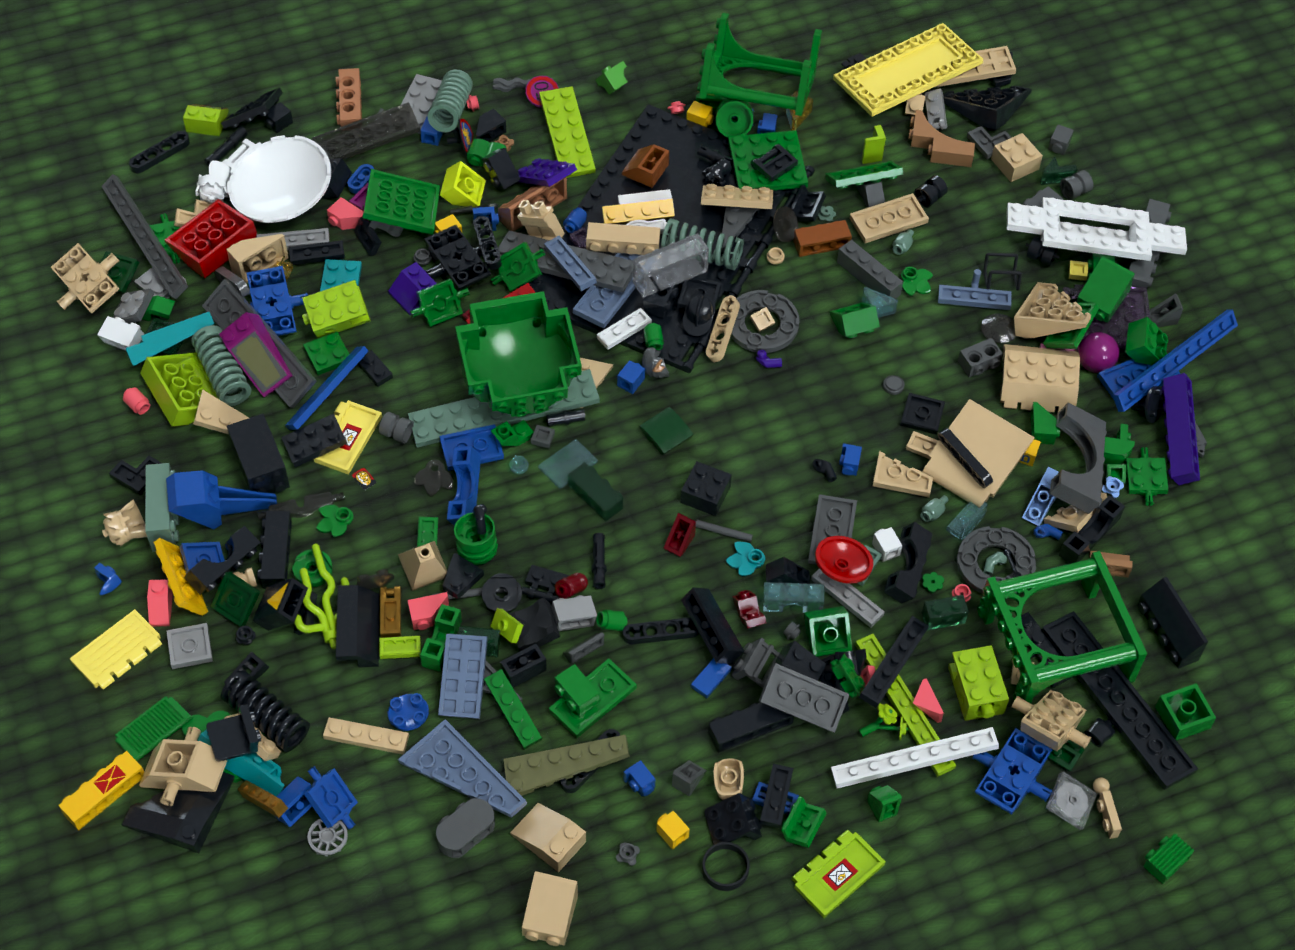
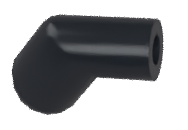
[473,504,487,534]

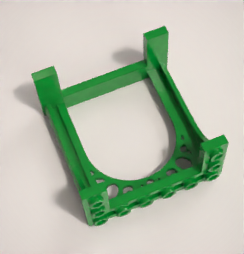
[697,13,822,116]
[977,551,1147,703]

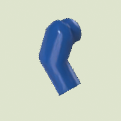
[1034,524,1063,540]

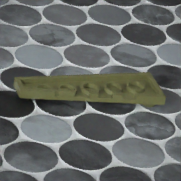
[504,735,630,796]

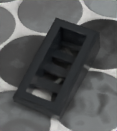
[224,651,269,694]

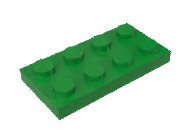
[825,161,903,189]
[549,658,637,738]

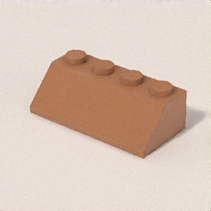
[498,176,567,231]

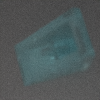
[862,287,898,318]

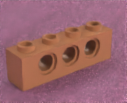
[336,68,362,132]

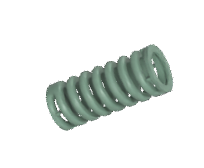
[428,69,473,132]
[661,218,744,270]
[191,325,251,406]

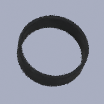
[702,842,750,891]

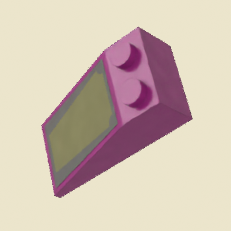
[219,312,292,397]

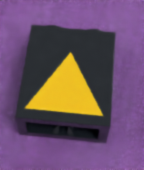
[252,578,308,631]

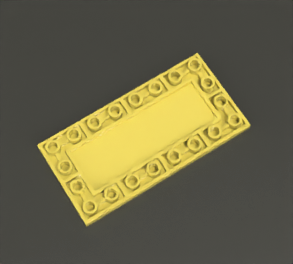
[833,23,983,117]

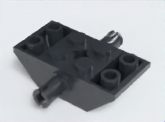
[424,225,492,290]

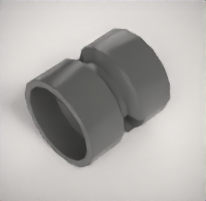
[1060,170,1094,200]
[379,411,414,444]

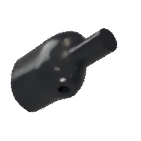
[1084,718,1115,747]

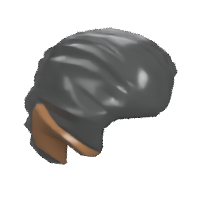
[642,347,669,379]

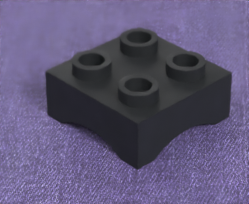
[510,597,560,651]

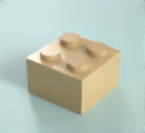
[991,133,1043,182]

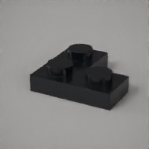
[109,456,162,495]

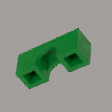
[420,604,462,672]

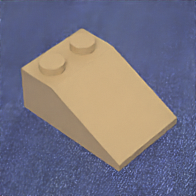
[226,234,289,284]
[510,803,586,873]

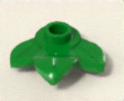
[901,267,933,296]
[316,505,354,537]

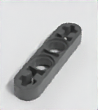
[214,266,250,297]

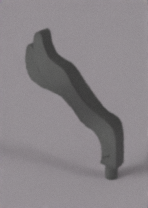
[492,78,530,92]

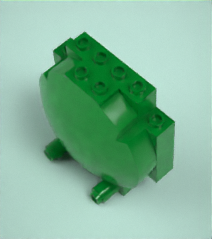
[455,291,582,417]

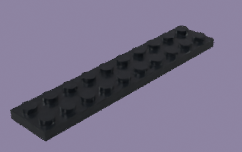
[1041,611,1198,790]

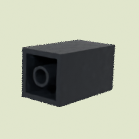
[227,413,290,493]

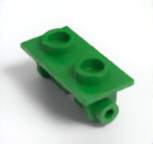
[831,654,865,698]

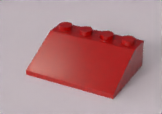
[165,199,257,278]

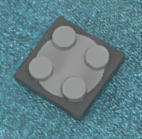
[112,288,154,323]

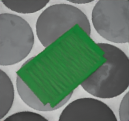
[115,696,193,761]

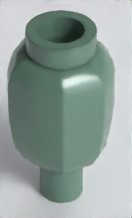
[892,229,914,255]
[920,495,949,522]

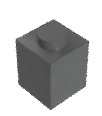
[1048,125,1074,155]

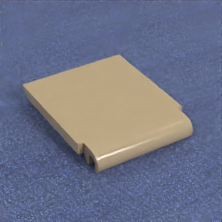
[922,399,1035,510]

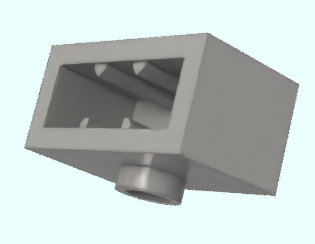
[551,595,597,631]

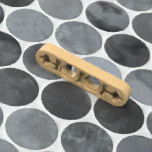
[706,295,740,362]

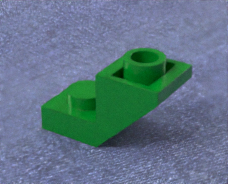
[491,420,534,446]

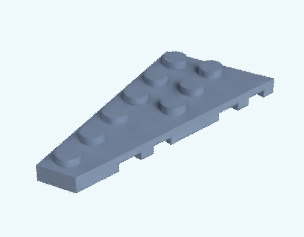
[398,719,527,818]

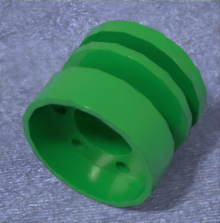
[454,512,498,565]

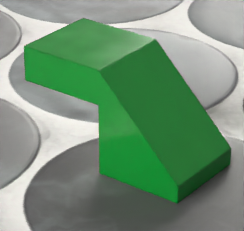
[142,295,175,322]

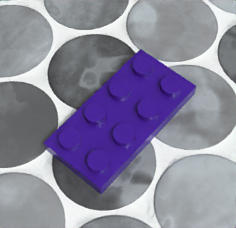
[518,158,577,187]

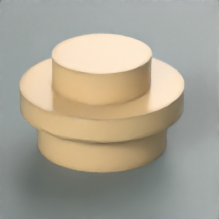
[767,247,785,264]

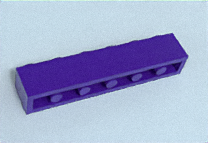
[1162,373,1200,485]

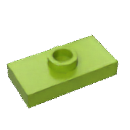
[491,608,523,643]
[380,636,421,659]

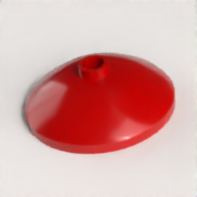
[815,536,873,584]

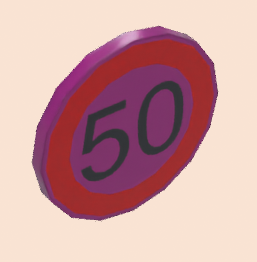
[525,76,559,107]

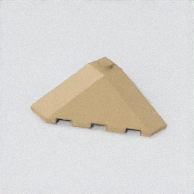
[1014,282,1091,338]

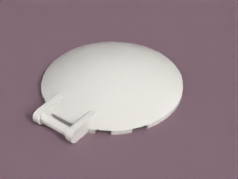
[222,135,331,223]

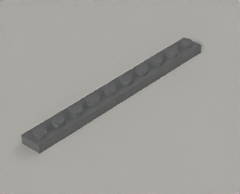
[101,174,188,299]

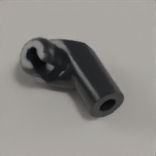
[812,459,837,482]

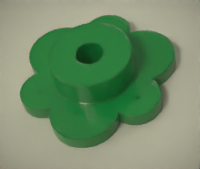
[922,572,944,593]

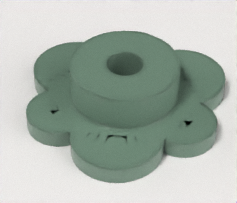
[817,206,836,222]

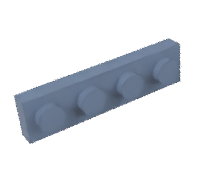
[544,235,597,291]

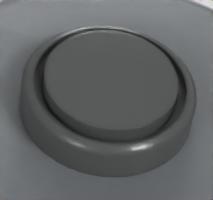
[883,375,905,395]

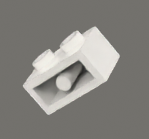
[97,316,144,351]

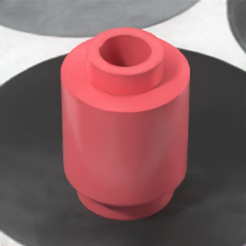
[123,387,151,415]

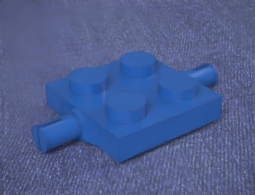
[304,766,358,830]

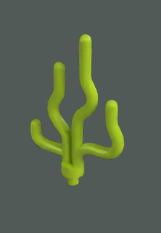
[294,544,350,649]

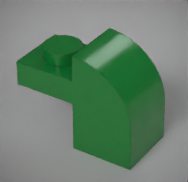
[1104,424,1135,464]

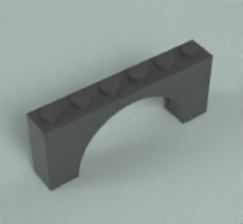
[1050,402,1107,514]

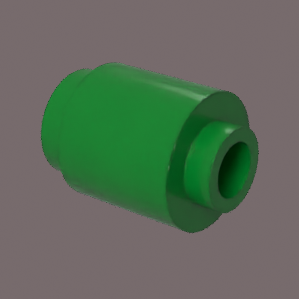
[643,323,664,351]
[596,610,627,631]

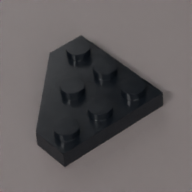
[221,87,283,129]

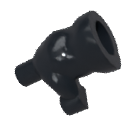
[702,158,731,187]

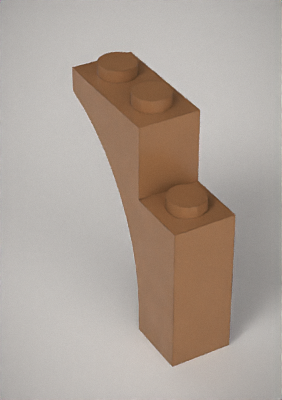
[908,110,975,167]

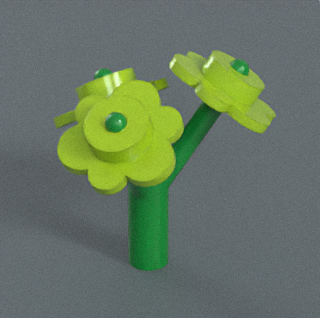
[860,703,908,740]

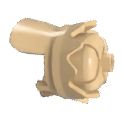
[102,499,147,547]

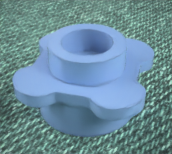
[1102,476,1124,498]

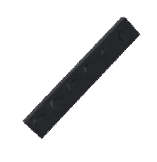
[859,616,929,708]

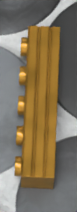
[238,780,288,818]

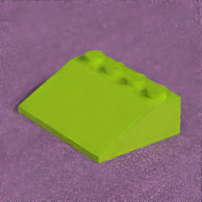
[140,353,218,427]

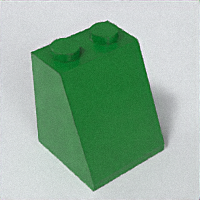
[1076,256,1135,323]

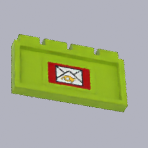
[792,830,886,918]

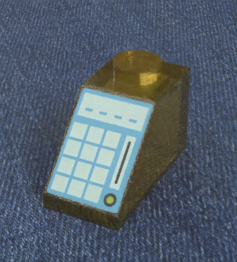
[786,91,813,131]

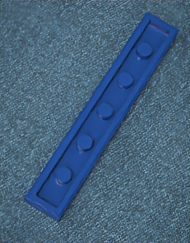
[285,346,368,430]

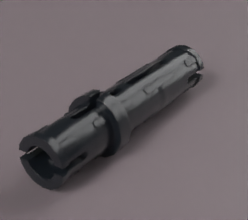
[204,126,248,166]
[591,533,607,589]

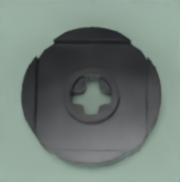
[482,573,522,613]

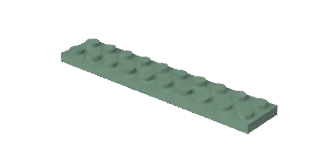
[408,369,600,448]

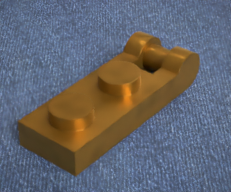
[380,586,401,637]

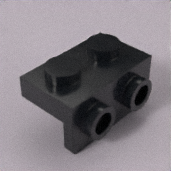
[790,185,826,222]

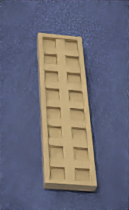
[935,46,1016,87]

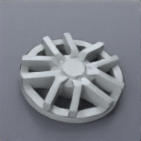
[307,819,348,856]

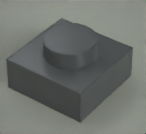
[531,425,555,448]

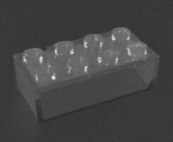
[633,233,709,298]

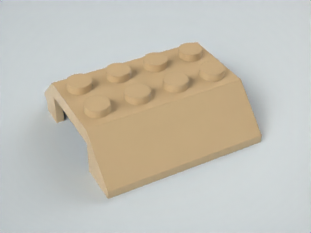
[1000,344,1080,413]

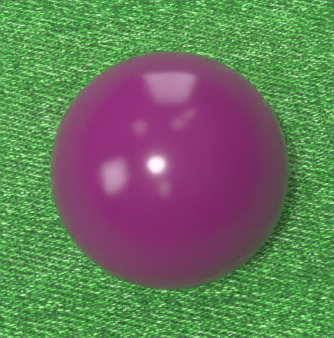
[1077,332,1119,373]

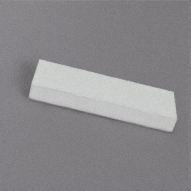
[618,189,672,205]
[597,308,652,350]

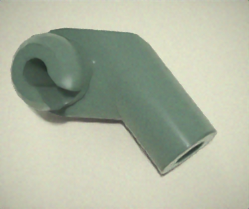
[983,552,1007,576]

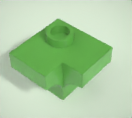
[595,61,628,95]

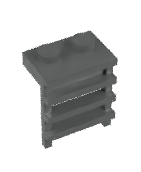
[731,638,780,688]

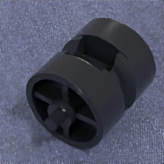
[914,175,948,208]
[1025,236,1060,266]

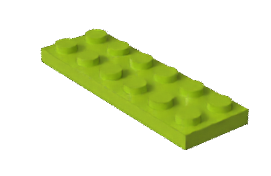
[539,86,596,178]

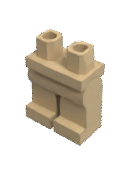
[517,200,565,240]

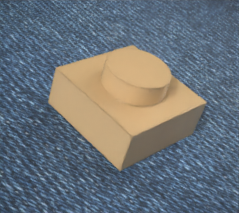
[750,307,775,333]

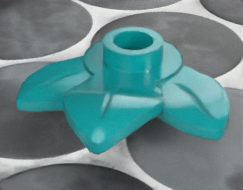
[726,542,765,576]

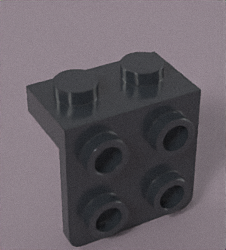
[206,704,261,761]
[705,793,762,845]

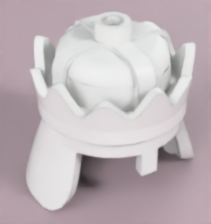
[195,161,231,203]

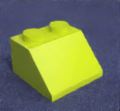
[440,161,486,207]

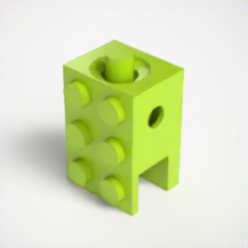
[302,280,371,338]
[948,645,1009,721]

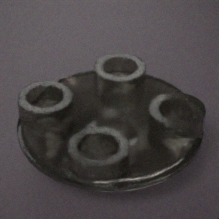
[981,313,1016,344]
[356,569,395,590]

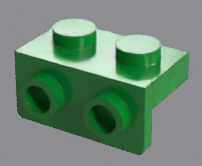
[781,796,827,848]

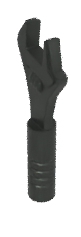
[450,203,498,215]

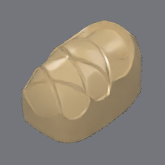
[714,758,744,800]

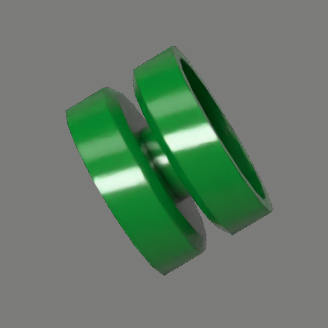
[716,98,753,137]

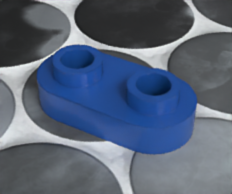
[347,164,374,194]

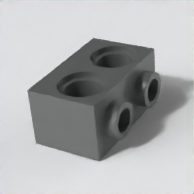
[958,338,1003,377]

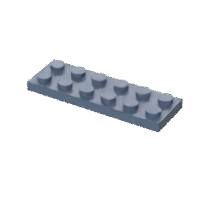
[573,251,661,328]

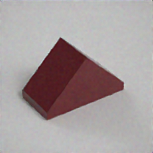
[664,513,696,557]

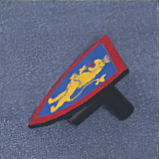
[447,119,473,156]

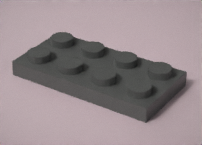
[808,494,857,565]
[758,663,849,733]

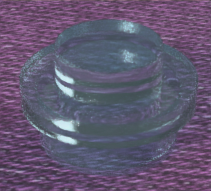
[510,456,529,474]

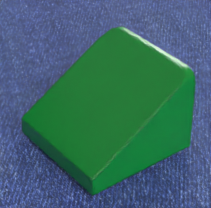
[1104,464,1126,484]

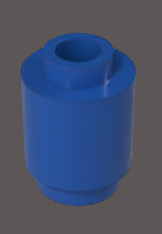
[563,208,587,234]

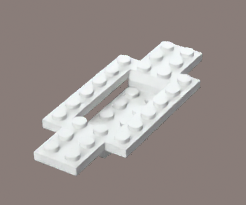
[1007,197,1187,261]

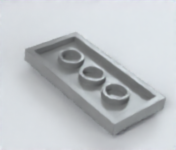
[392,74,442,134]

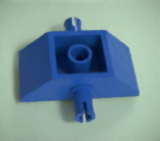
[246,266,308,336]
[972,728,1053,815]

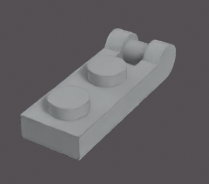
[925,88,947,130]

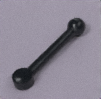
[1003,549,1021,578]

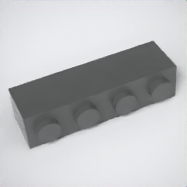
[837,240,903,305]

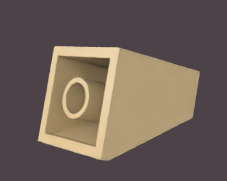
[522,871,578,946]

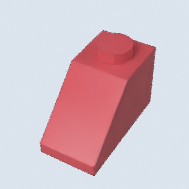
[327,197,369,230]
[147,580,173,627]
[408,592,449,630]

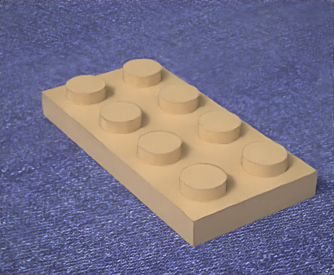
[701,184,773,209]
[849,193,929,243]

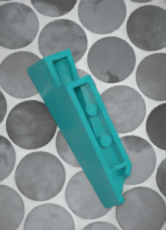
[126,312,214,366]
[198,729,285,796]

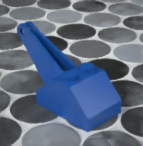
[166,470,277,529]

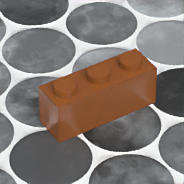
[793,220,852,257]

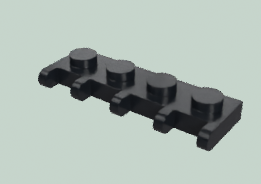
[1018,612,1074,688]

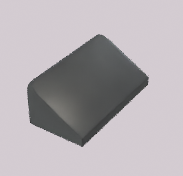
[563,632,604,664]

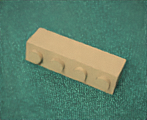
[586,222,660,256]

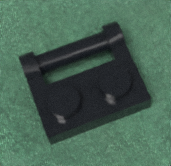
[750,144,798,182]

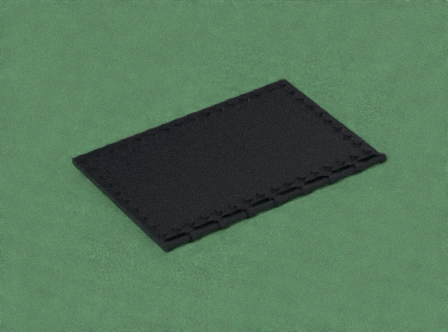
[529,104,815,373]

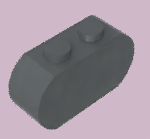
[436,798,495,858]

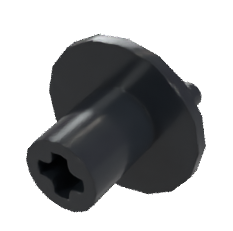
[1130,386,1165,423]

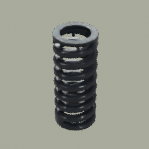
[221,670,310,752]

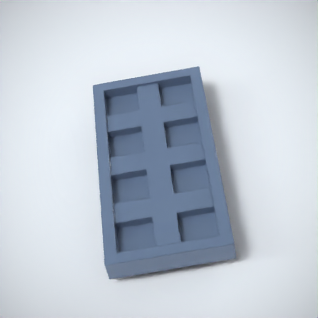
[438,634,488,719]

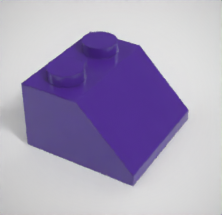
[388,262,437,315]

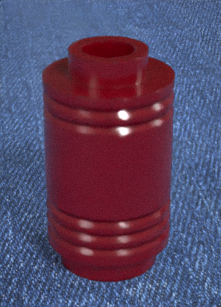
[555,573,588,599]

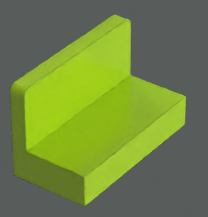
[861,125,886,164]

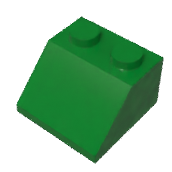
[829,302,880,338]
[804,606,852,657]

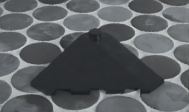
[943,85,1032,131]
[122,772,235,854]

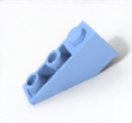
[1022,467,1059,526]

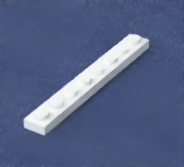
[831,727,999,788]

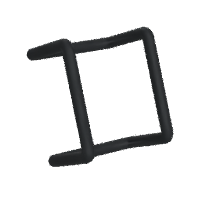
[983,253,1022,291]

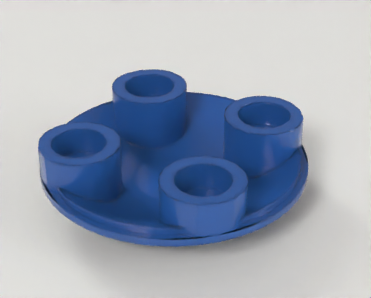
[388,693,429,731]

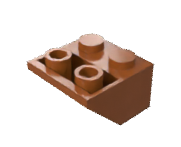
[622,144,669,188]

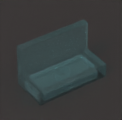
[946,502,988,541]

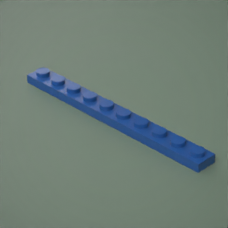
[1113,309,1238,412]

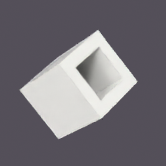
[872,527,902,562]

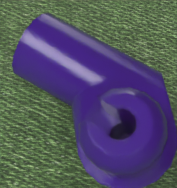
[756,350,782,368]

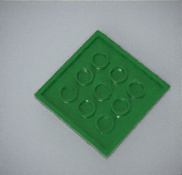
[728,130,808,190]
[362,169,440,235]

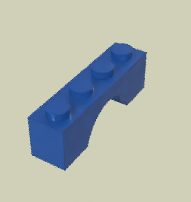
[447,446,481,526]

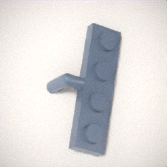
[938,269,1011,310]

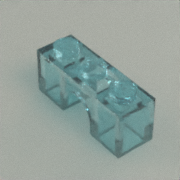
[763,582,824,613]

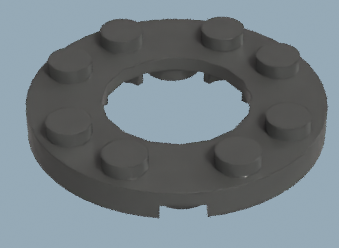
[726,290,799,353]
[957,526,1036,594]

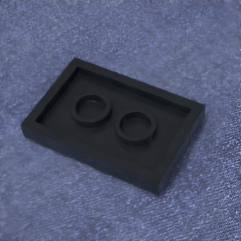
[282,414,348,467]

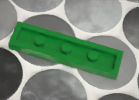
[484,669,542,750]

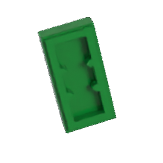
[417,517,438,547]

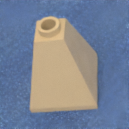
[398,541,447,591]

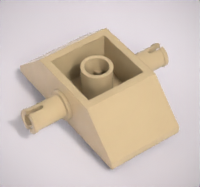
[51,243,120,313]
[1012,690,1091,751]
[139,727,227,806]

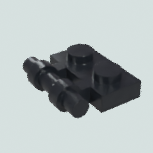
[522,565,569,604]

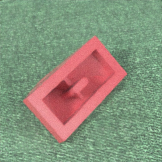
[913,678,944,723]

